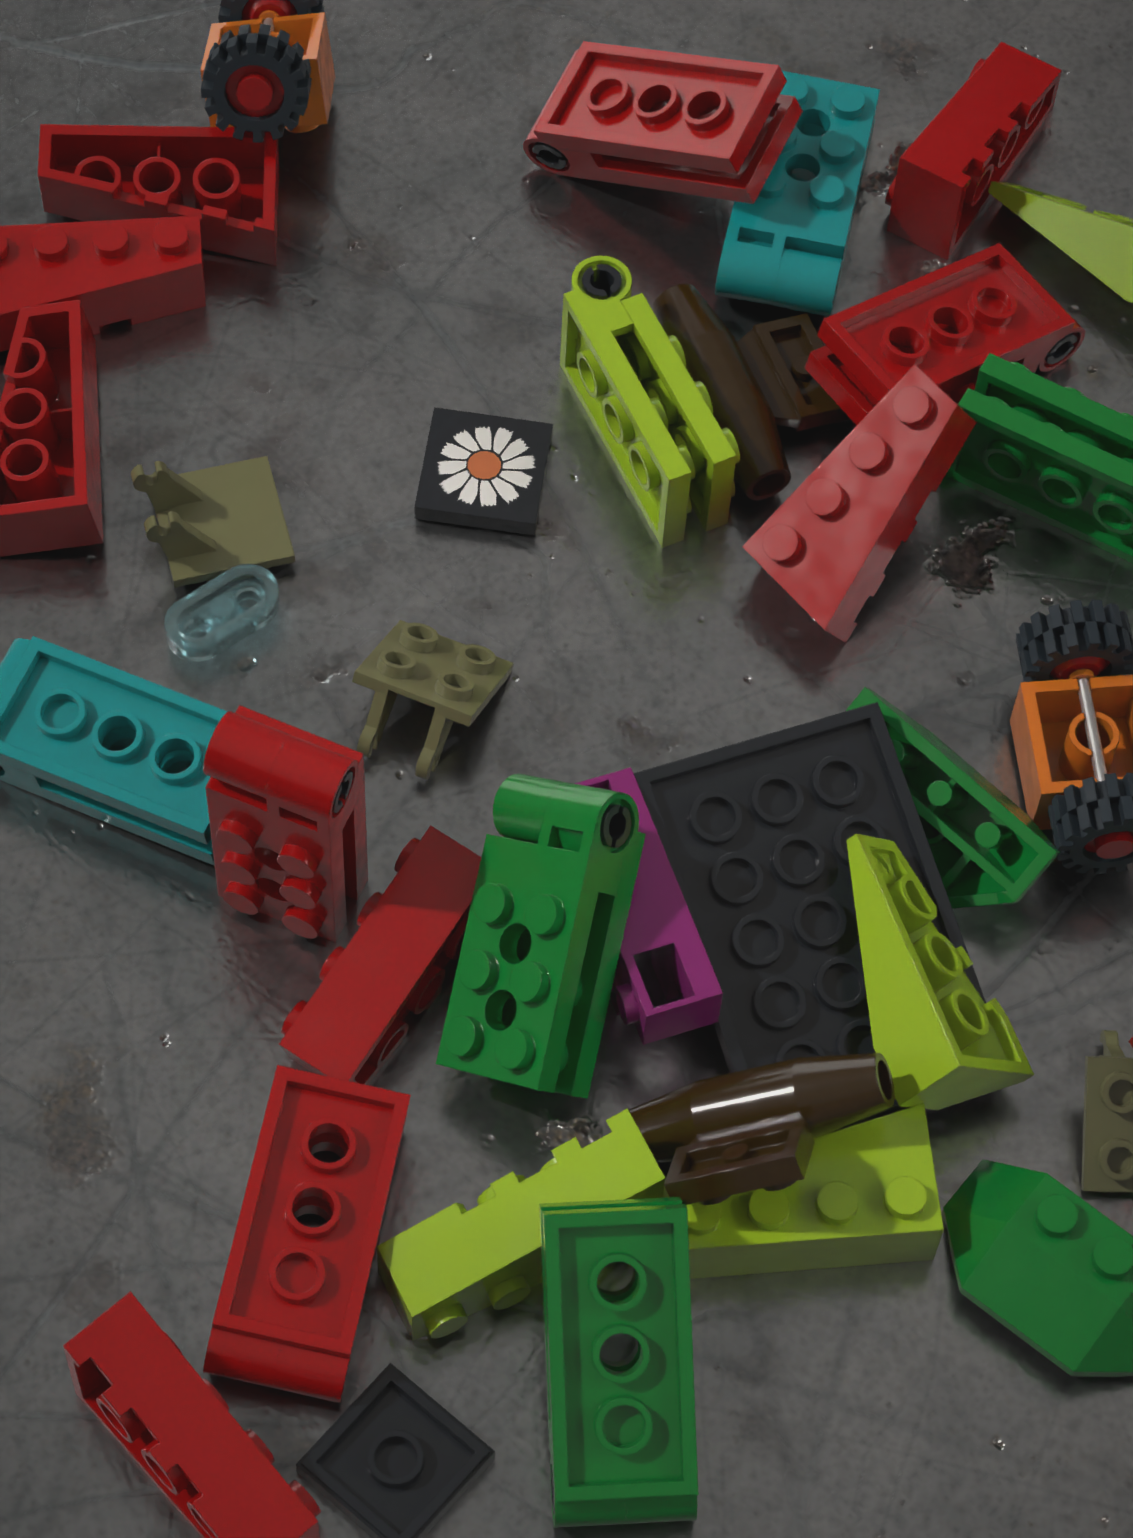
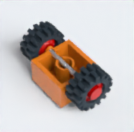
[200,0,335,143]
[1010,599,1133,874]

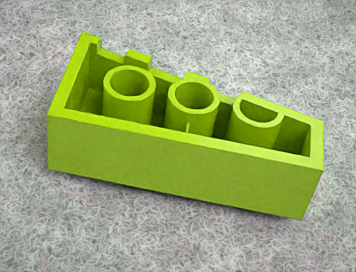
[663,1103,944,1279]
[377,1108,665,1341]

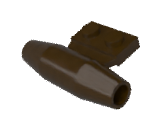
[653,283,850,500]
[629,1053,895,1205]

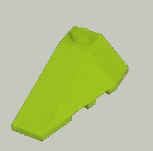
[988,181,1133,303]
[846,833,1034,1110]

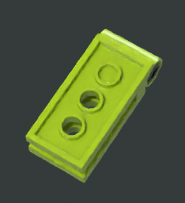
[560,255,740,548]

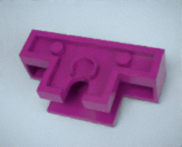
[575,767,723,1045]

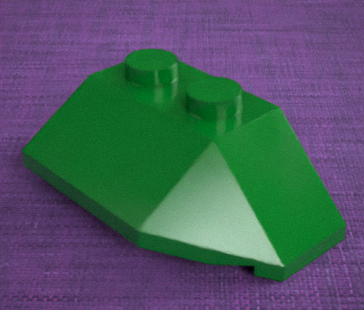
[846,687,1060,909]
[942,1159,1133,1377]

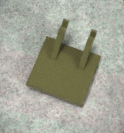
[131,456,295,588]
[352,620,514,780]
[1081,1030,1133,1192]

